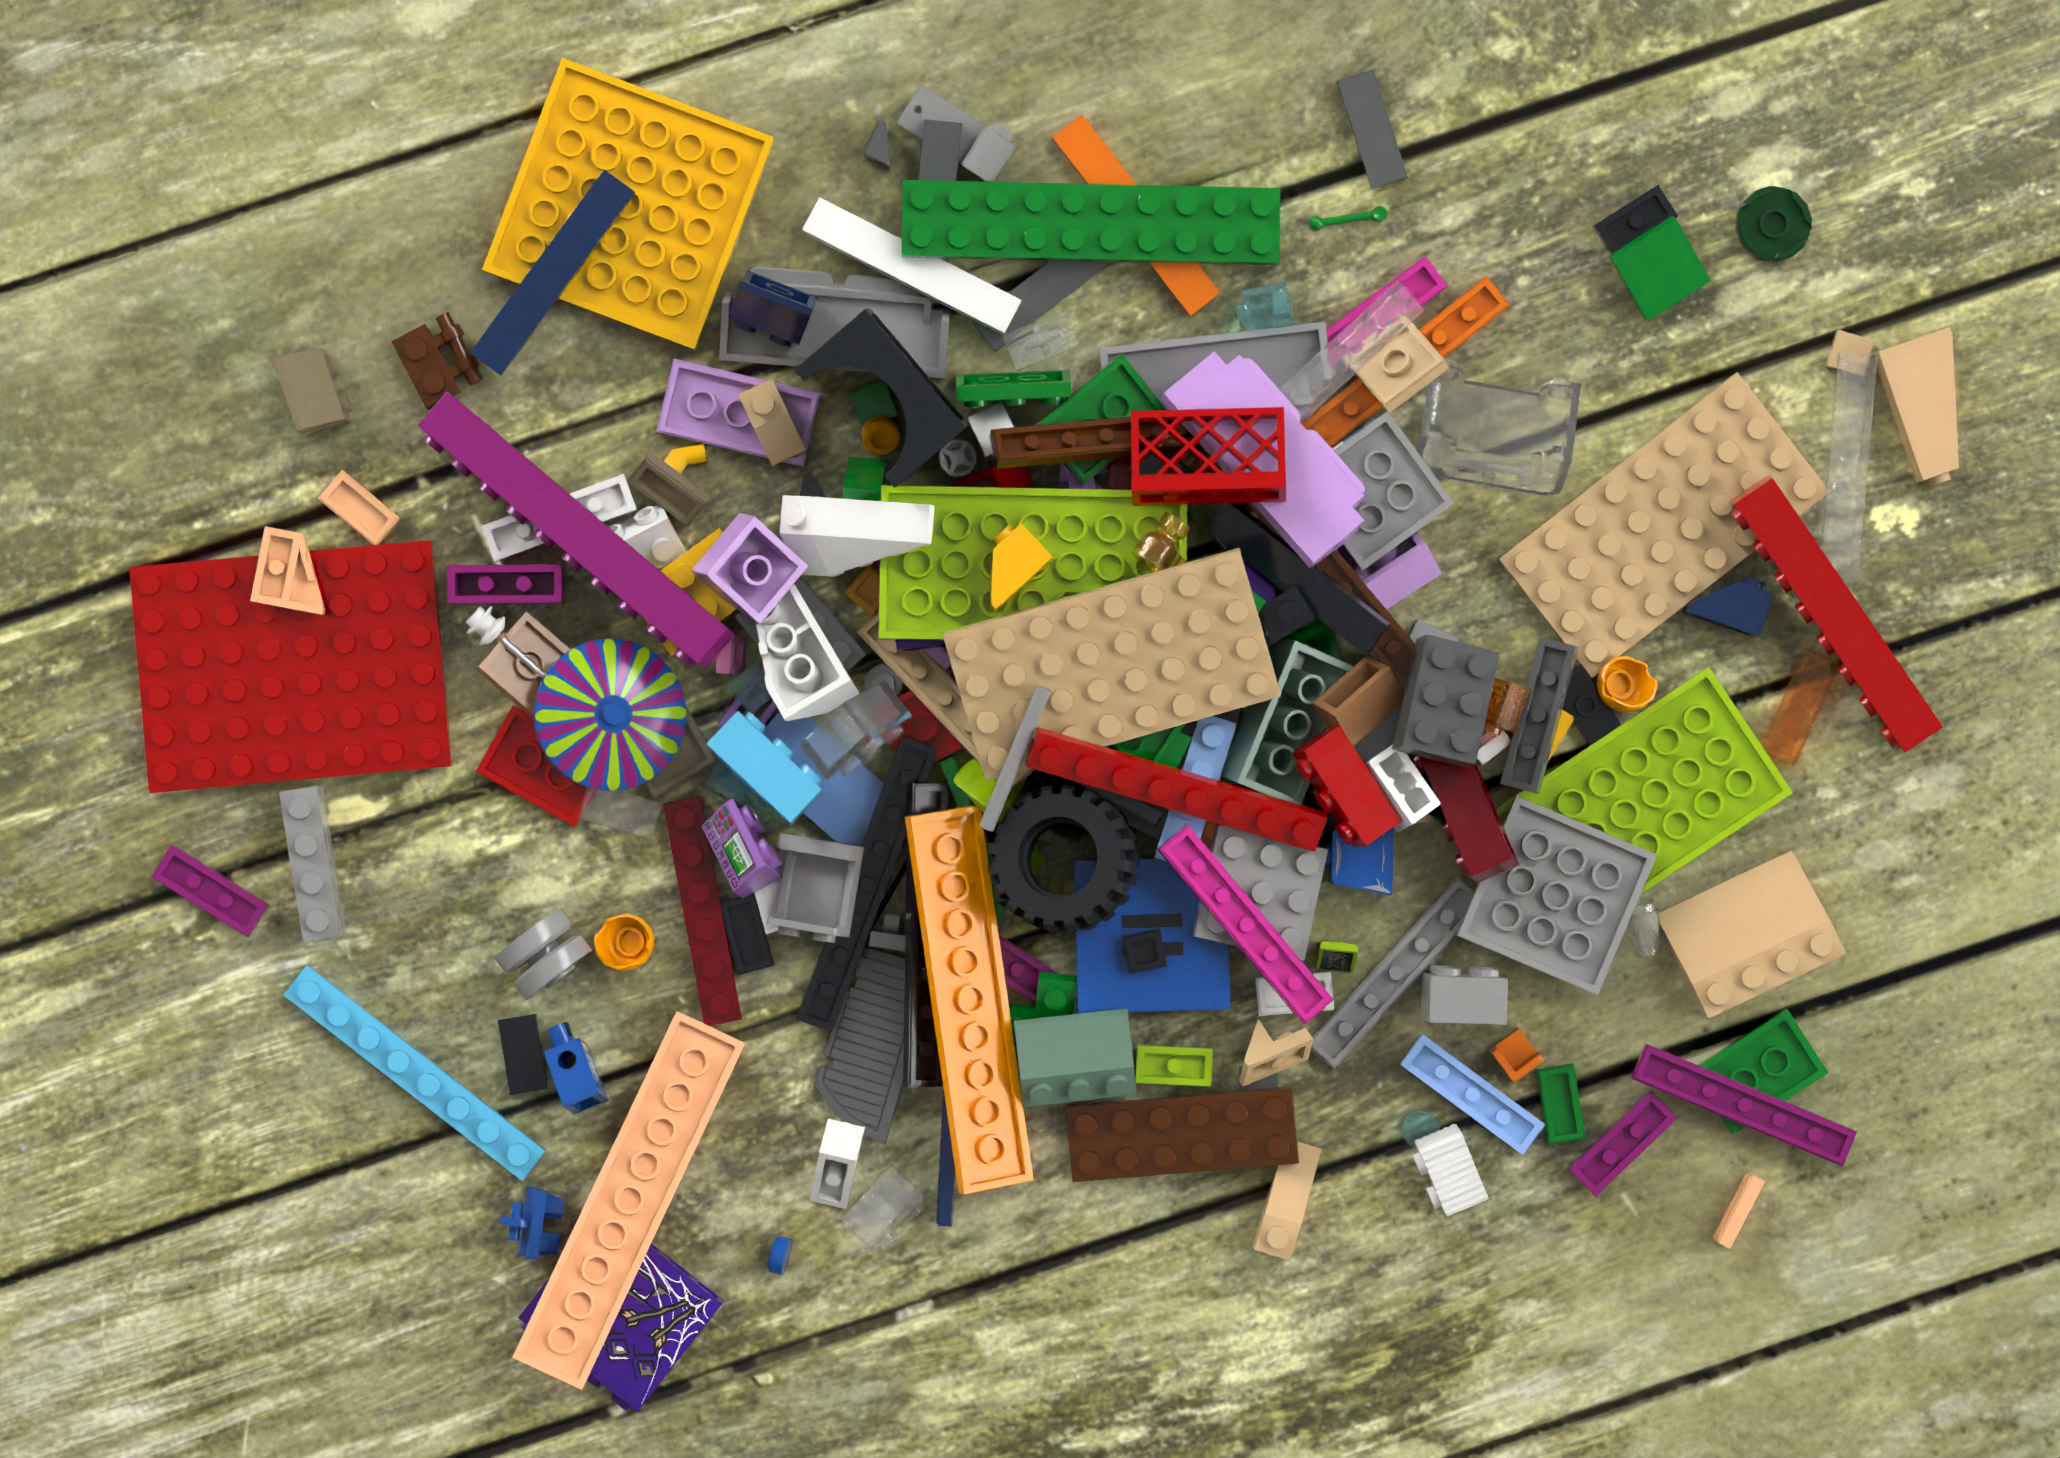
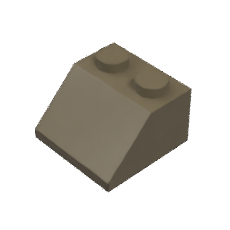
[271,347,353,437]

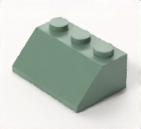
[1014,1008,1137,1107]

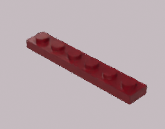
[663,796,742,1026]

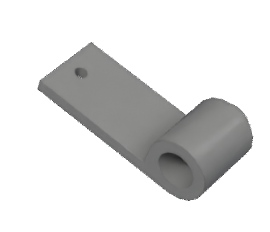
[897,85,1016,182]

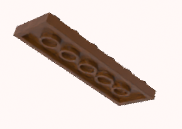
[1065,1086,1300,1182]

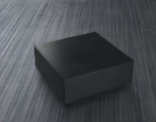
[1122,928,1167,973]

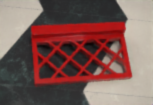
[1131,407,1286,506]

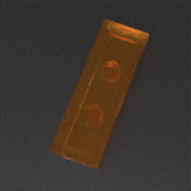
[1761,647,1841,766]

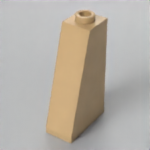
[1872,327,1959,486]

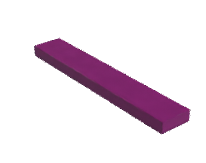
[1631,1043,1857,1167]

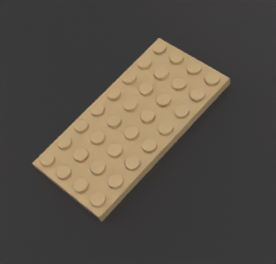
[1498,372,1830,678]
[943,548,1281,780]

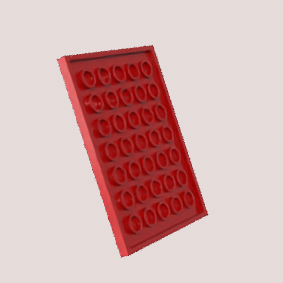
[129,540,452,793]

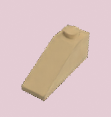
[1252,1142,1322,1261]

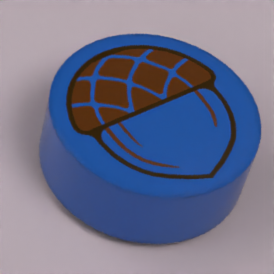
[768,1236,793,1276]

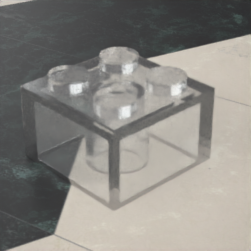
[799,680,912,780]

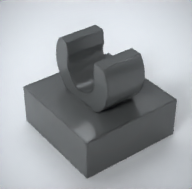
[869,913,905,951]

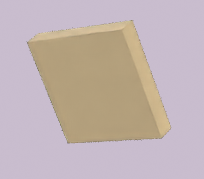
[1345,315,1449,413]

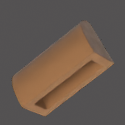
[1313,655,1404,746]

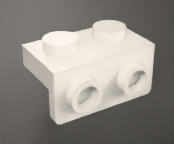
[608,505,686,569]

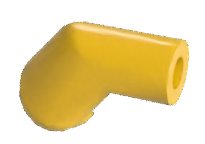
[664,444,707,474]

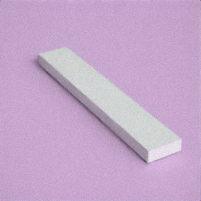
[802,197,1021,336]

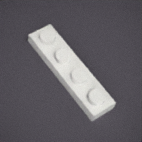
[482,474,638,562]

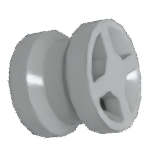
[939,439,977,479]

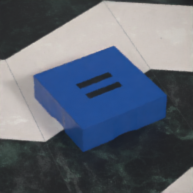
[1073,859,1231,1014]

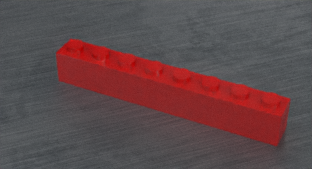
[1731,475,1943,753]

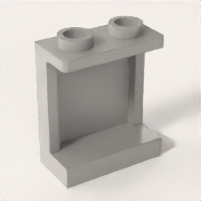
[767,833,864,943]

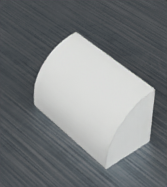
[1365,744,1441,833]

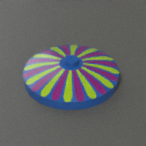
[533,639,686,791]

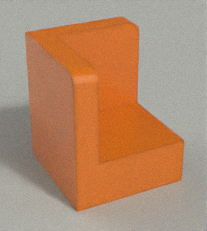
[1488,1028,1544,1083]

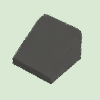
[863,120,890,170]

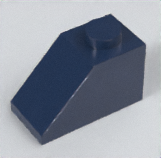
[1683,577,1774,637]

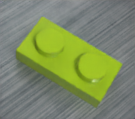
[1135,1045,1213,1087]

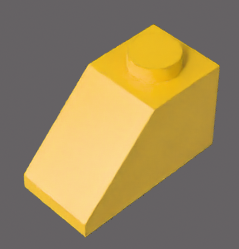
[990,523,1053,612]

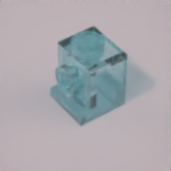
[1236,283,1295,331]

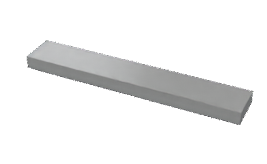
[1311,876,1475,1069]

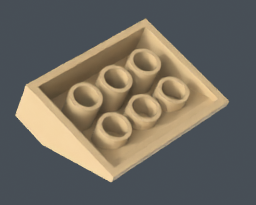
[1654,850,1846,1019]

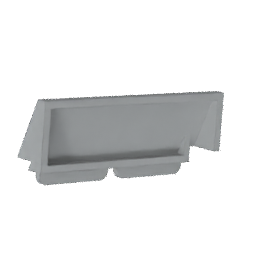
[719,267,951,378]
[1099,322,1332,422]

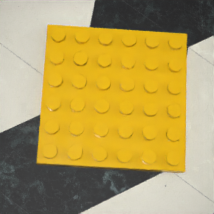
[482,58,775,351]

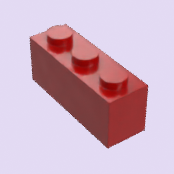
[1292,725,1402,847]

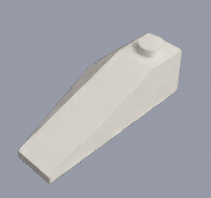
[780,495,935,577]
[756,584,860,721]

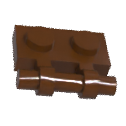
[391,312,483,409]

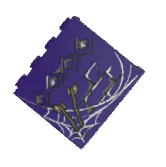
[518,1243,724,1412]

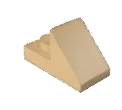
[1239,1019,1313,1087]

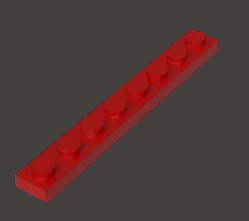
[1025,727,1328,852]

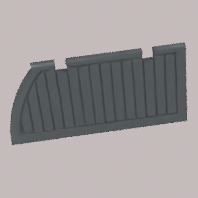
[813,946,905,1144]

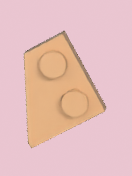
[250,526,325,615]

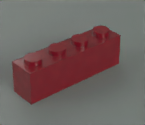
[1412,755,1519,883]

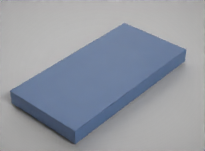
[762,712,884,846]

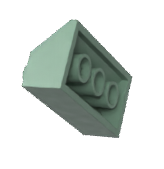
[1220,637,1354,805]

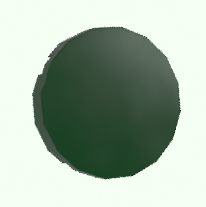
[1735,186,1812,262]

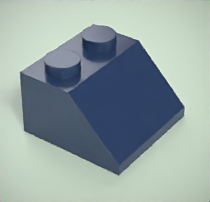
[728,270,817,347]

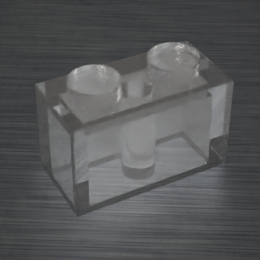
[839,1163,925,1252]

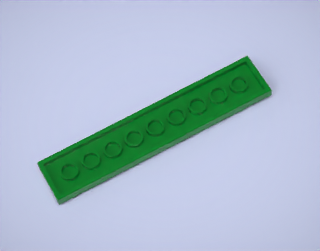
[901,180,1280,265]

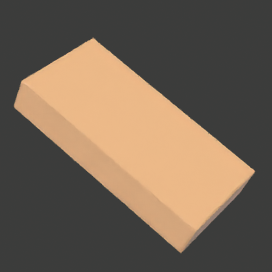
[318,470,401,545]
[1713,1173,1765,1249]

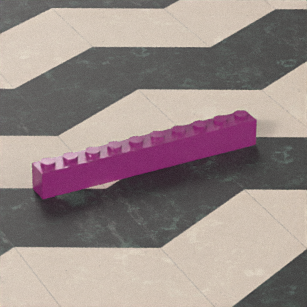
[418,391,735,669]

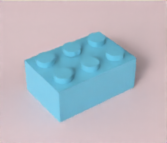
[706,711,822,826]

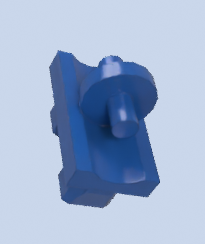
[499,1186,564,1260]

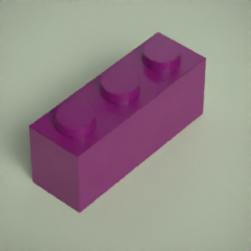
[447,564,566,605]

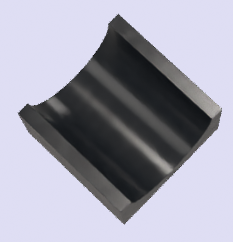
[794,308,968,488]

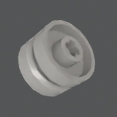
[494,908,593,1000]

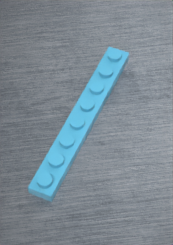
[284,965,547,1181]

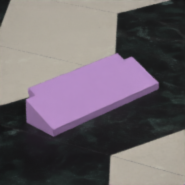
[1160,351,1365,568]

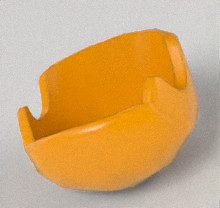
[1596,656,1658,713]
[594,913,655,971]

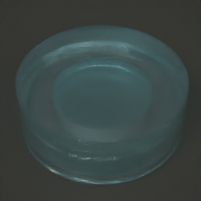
[1401,1110,1440,1148]

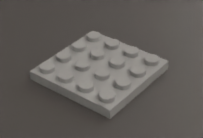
[1456,795,1657,995]

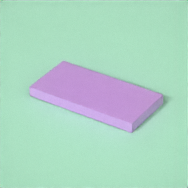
[656,359,821,468]

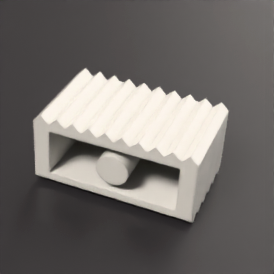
[1412,1124,1489,1217]

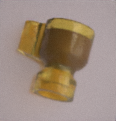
[1132,511,1190,572]

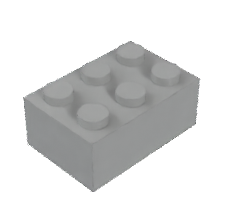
[1420,965,1508,1025]

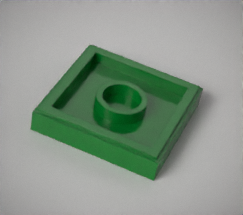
[1608,216,1711,321]

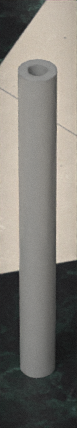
[979,685,1051,831]

